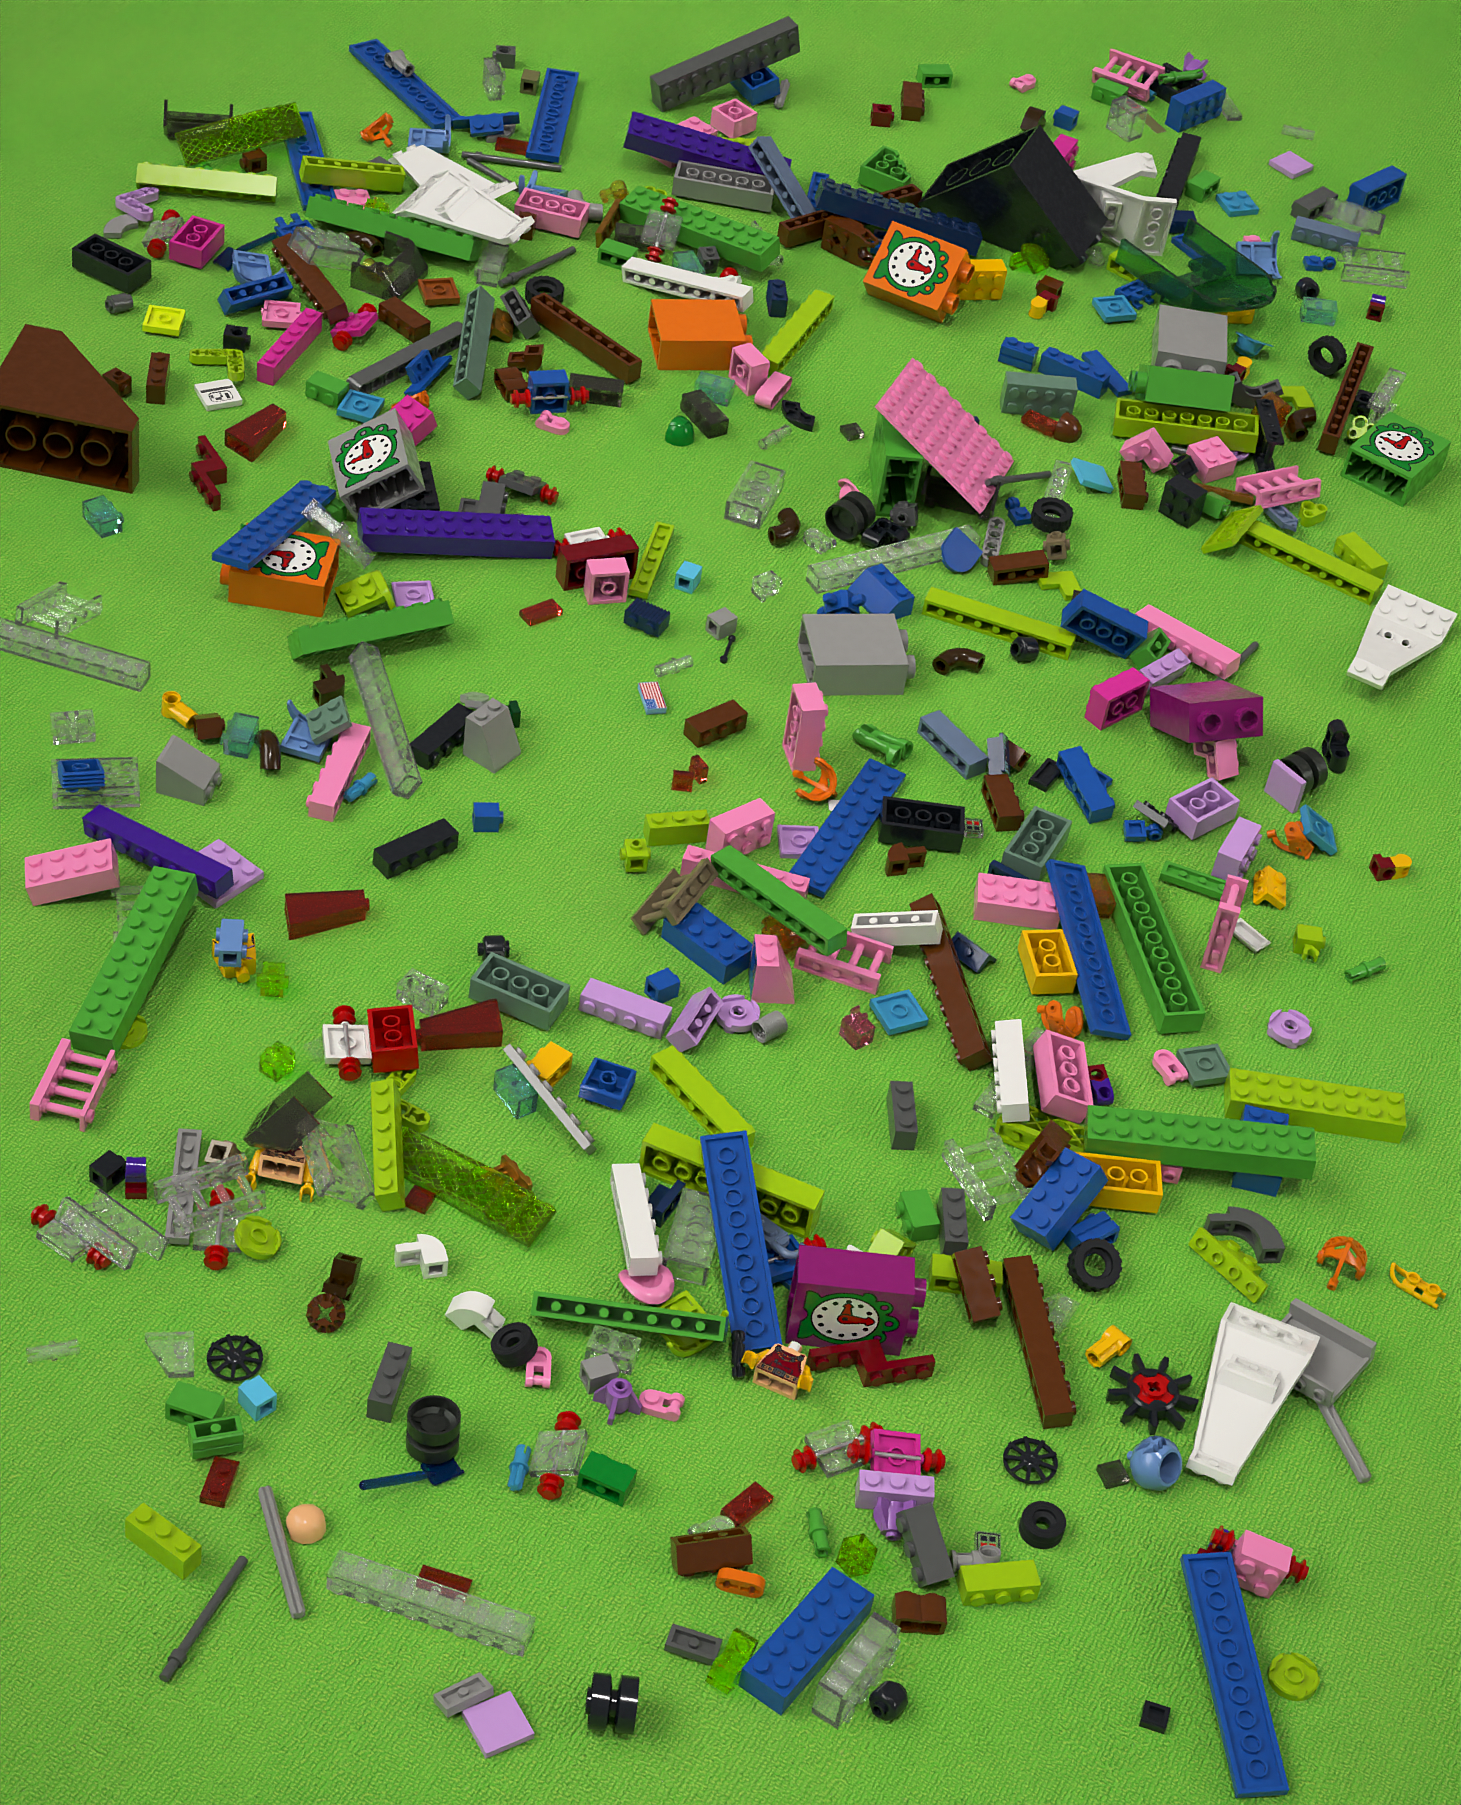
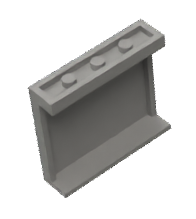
[1281,1298,1377,1408]

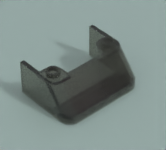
[163,99,234,143]
[350,231,428,300]
[921,465,1001,521]
[243,1070,333,1152]

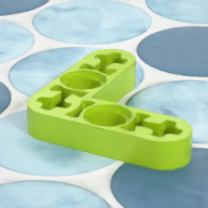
[189,349,245,381]
[370,1069,430,1133]

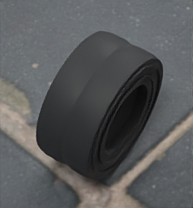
[491,1322,538,1368]
[1019,1501,1066,1549]

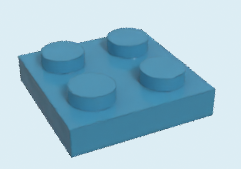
[1215,191,1259,217]
[1092,295,1137,323]
[336,389,385,423]
[1299,804,1337,856]
[869,989,929,1035]

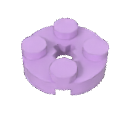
[716,994,760,1034]
[1267,1009,1312,1049]

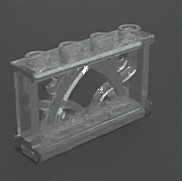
[301,499,375,570]
[51,757,140,809]
[296,1113,375,1210]

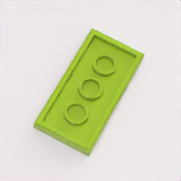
[1201,505,1264,554]

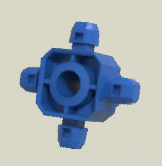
[817,590,866,614]

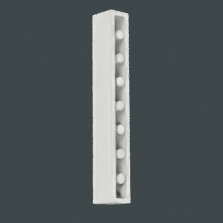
[621,257,754,312]

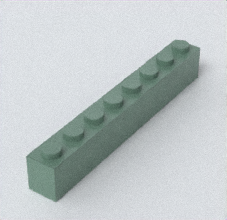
[453,285,495,400]

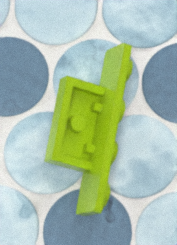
[1188,1227,1268,1303]

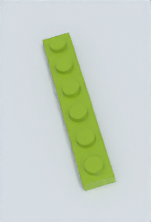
[629,521,675,599]

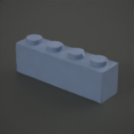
[1291,216,1361,256]
[917,710,988,780]

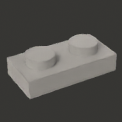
[433,1672,494,1718]

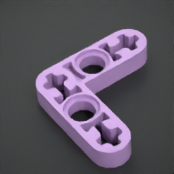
[115,187,159,222]

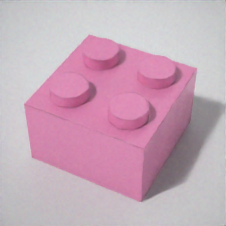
[710,98,758,138]
[728,343,770,396]
[1186,436,1238,484]
[583,557,630,605]

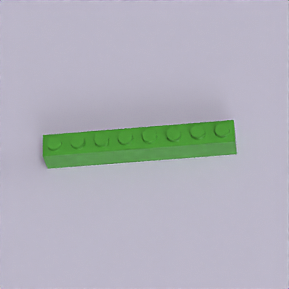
[711,845,847,956]
[530,1291,729,1342]

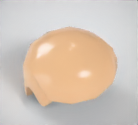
[286,1504,326,1544]

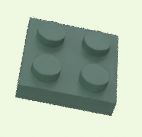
[306,696,352,745]
[1176,1044,1230,1087]

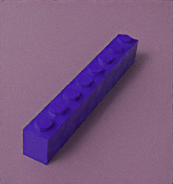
[82,804,234,899]

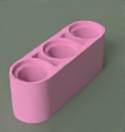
[754,371,792,410]

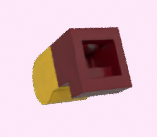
[1028,290,1059,319]
[1224,356,1252,381]
[1369,854,1412,881]

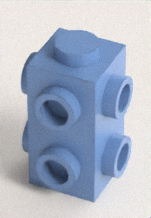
[214,919,248,967]

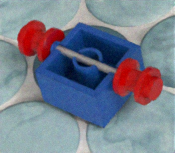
[510,369,589,414]

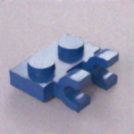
[274,213,315,240]
[1114,279,1156,310]

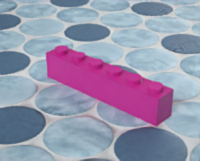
[257,308,323,386]

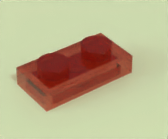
[1020,409,1058,437]
[199,1456,240,1508]
[720,1481,774,1528]

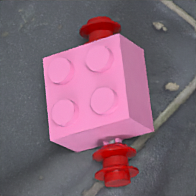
[1209,1525,1309,1599]

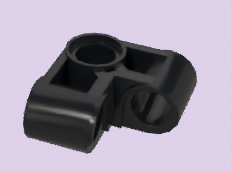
[861,517,910,550]
[1322,719,1350,773]

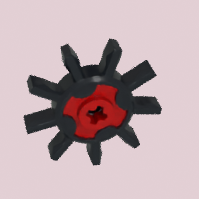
[1105,1353,1199,1436]

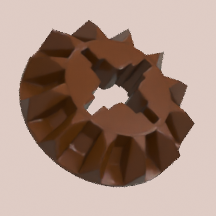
[306,1293,346,1333]

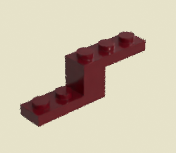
[189,435,227,512]
[806,1339,936,1387]

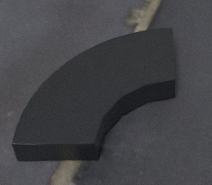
[781,400,815,432]

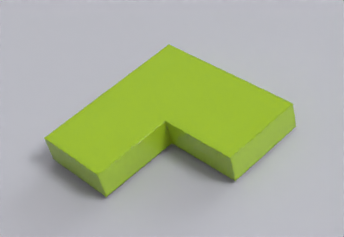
[1274,386,1315,410]
[1037,571,1082,601]

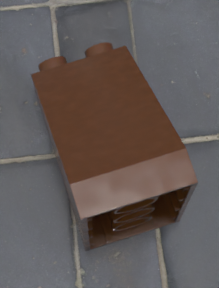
[0,324,139,494]

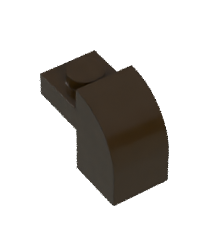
[1020,106,1046,131]
[312,664,345,707]
[322,1252,363,1301]

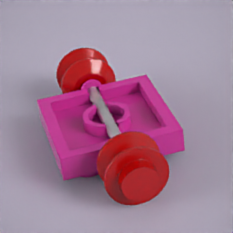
[330,303,379,351]
[847,1429,946,1475]

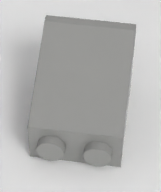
[463,698,521,774]
[156,735,222,806]

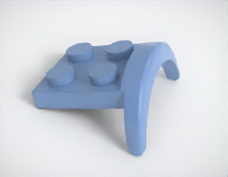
[408,114,451,153]
[518,170,568,198]
[1236,230,1282,279]
[232,250,285,284]
[280,700,333,762]

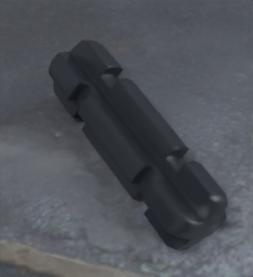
[731,1330,745,1379]

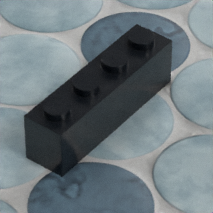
[408,703,474,770]
[373,818,459,880]

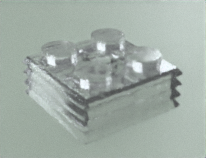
[482,56,506,101]

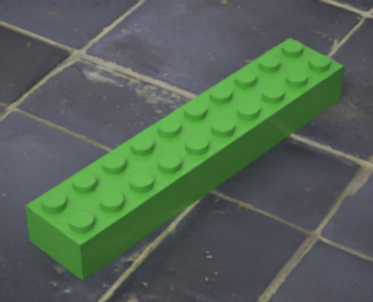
[619,186,780,272]
[305,194,482,262]
[1099,862,1206,1034]
[69,866,199,1057]
[1084,1105,1316,1180]

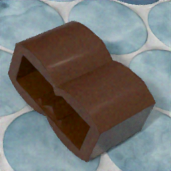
[494,366,528,401]
[892,1591,947,1635]

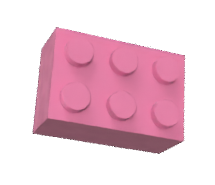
[705,798,775,854]

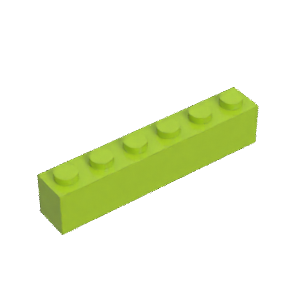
[299,155,406,193]
[649,1045,756,1148]
[371,1078,405,1212]

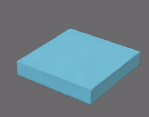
[1070,458,1114,494]

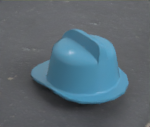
[1234,331,1274,357]

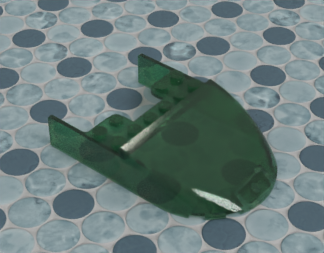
[1115,218,1277,313]

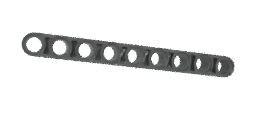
[346,321,463,394]

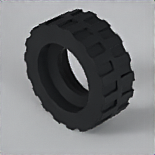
[525,275,564,304]
[1307,335,1347,376]
[1031,497,1073,534]
[1067,1238,1122,1292]

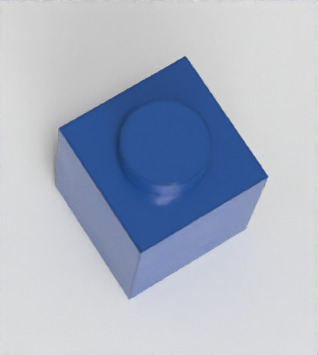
[1053,105,1080,132]
[472,802,504,832]
[644,968,680,1003]

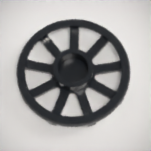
[207,1334,263,1382]
[1003,1436,1058,1485]

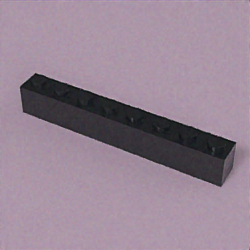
[1156,132,1201,210]

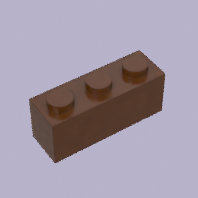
[901,81,925,122]
[378,296,431,343]
[146,352,170,405]
[1117,461,1149,510]
[987,549,1049,586]
[683,699,748,748]
[981,774,1025,832]
[951,1246,1003,1325]
[670,1526,753,1577]

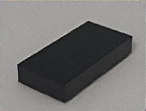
[1028,758,1062,792]

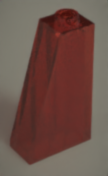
[225,403,286,463]
[284,889,370,940]
[415,999,503,1051]

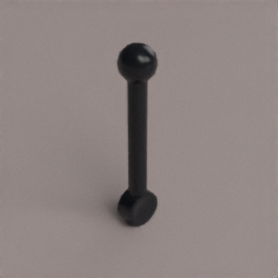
[720,635,736,664]

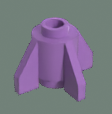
[1183,52,1209,81]
[593,1378,642,1425]
[873,1497,917,1541]

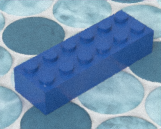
[738,1567,875,1716]

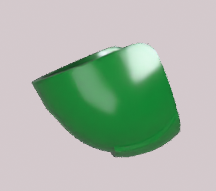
[665,415,695,447]

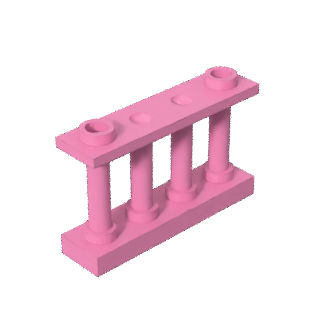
[1092,48,1165,102]
[1235,465,1321,509]
[1200,874,1249,973]
[794,931,894,995]
[30,1038,118,1132]

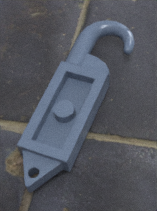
[1263,505,1298,532]
[760,1213,805,1259]

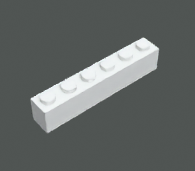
[991,1019,1030,1123]
[610,1163,663,1276]

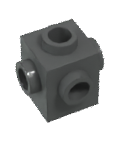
[890,501,918,529]

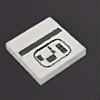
[194,379,242,411]

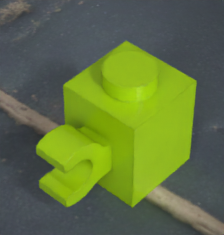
[1292,924,1326,962]

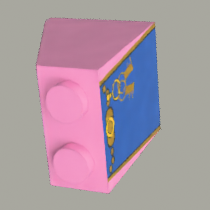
[748,934,795,1004]

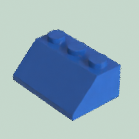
[848,563,915,619]

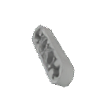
[980,517,1005,567]

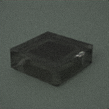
[840,422,865,441]
[1096,1459,1130,1489]

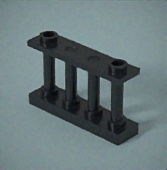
[1141,62,1203,104]
[1251,399,1284,473]

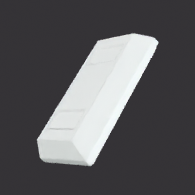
[1233,918,1271,953]

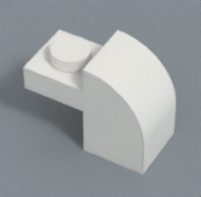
[394,1234,448,1279]
[445,1291,505,1340]

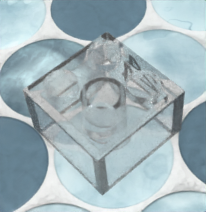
[1106,95,1148,142]

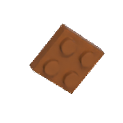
[418,277,460,306]

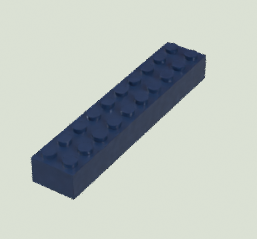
[815,178,983,257]

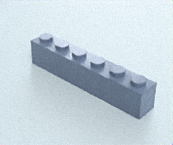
[748,136,816,218]

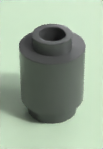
[105,293,133,314]

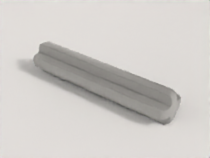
[774,79,790,109]

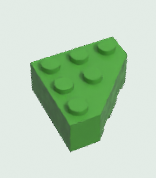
[858,145,912,193]

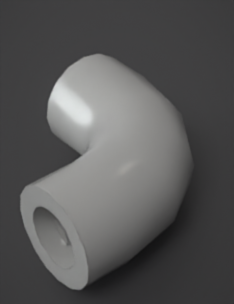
[566,190,603,221]

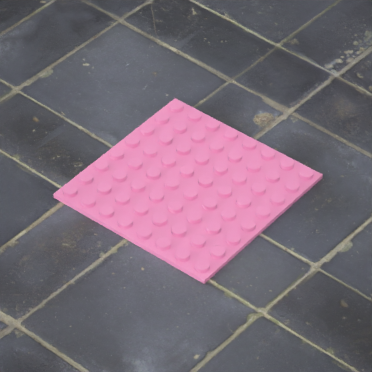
[875,358,1014,514]

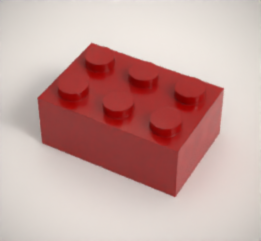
[367,1005,419,1073]

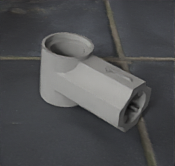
[384,49,415,77]

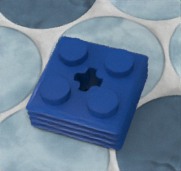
[57,759,105,792]
[579,1057,637,1110]

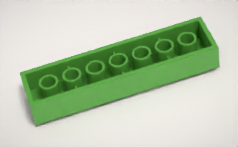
[287,598,454,660]

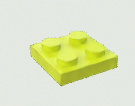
[142,305,185,336]

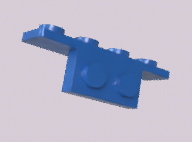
[453,112,520,137]
[404,349,453,396]

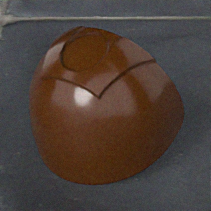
[1053,412,1082,443]

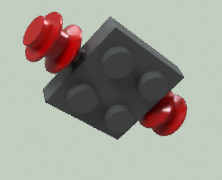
[486,465,559,505]

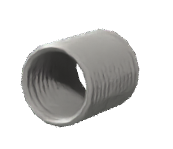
[751,1011,788,1043]

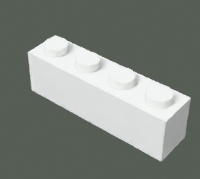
[851,910,943,946]

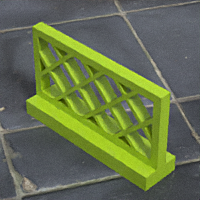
[992,1105,1084,1153]

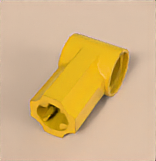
[161,691,198,730]
[1085,1325,1132,1368]

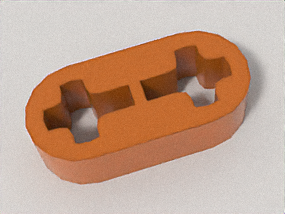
[715,1567,766,1598]

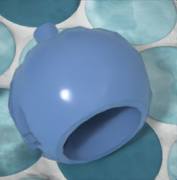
[1127,1435,1182,1491]

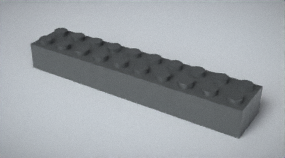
[650,16,800,112]

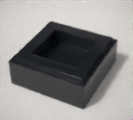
[1139,1700,1171,1734]

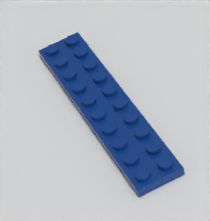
[349,39,460,129]
[526,68,579,163]
[278,112,336,211]
[212,480,336,571]
[789,758,906,898]
[1045,859,1131,1040]
[700,1130,782,1353]
[1180,1552,1289,1798]

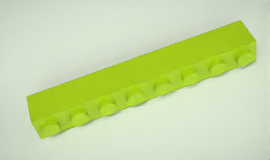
[136,162,278,203]
[761,289,835,376]
[1239,520,1384,606]
[922,586,1077,661]

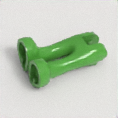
[852,724,913,769]

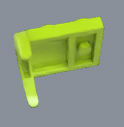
[334,570,396,618]
[657,1290,729,1357]

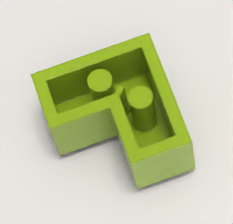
[865,1228,917,1257]

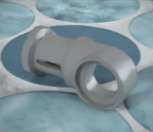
[949,1545,1001,1573]

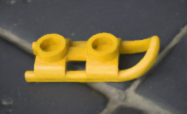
[1389,1262,1446,1309]

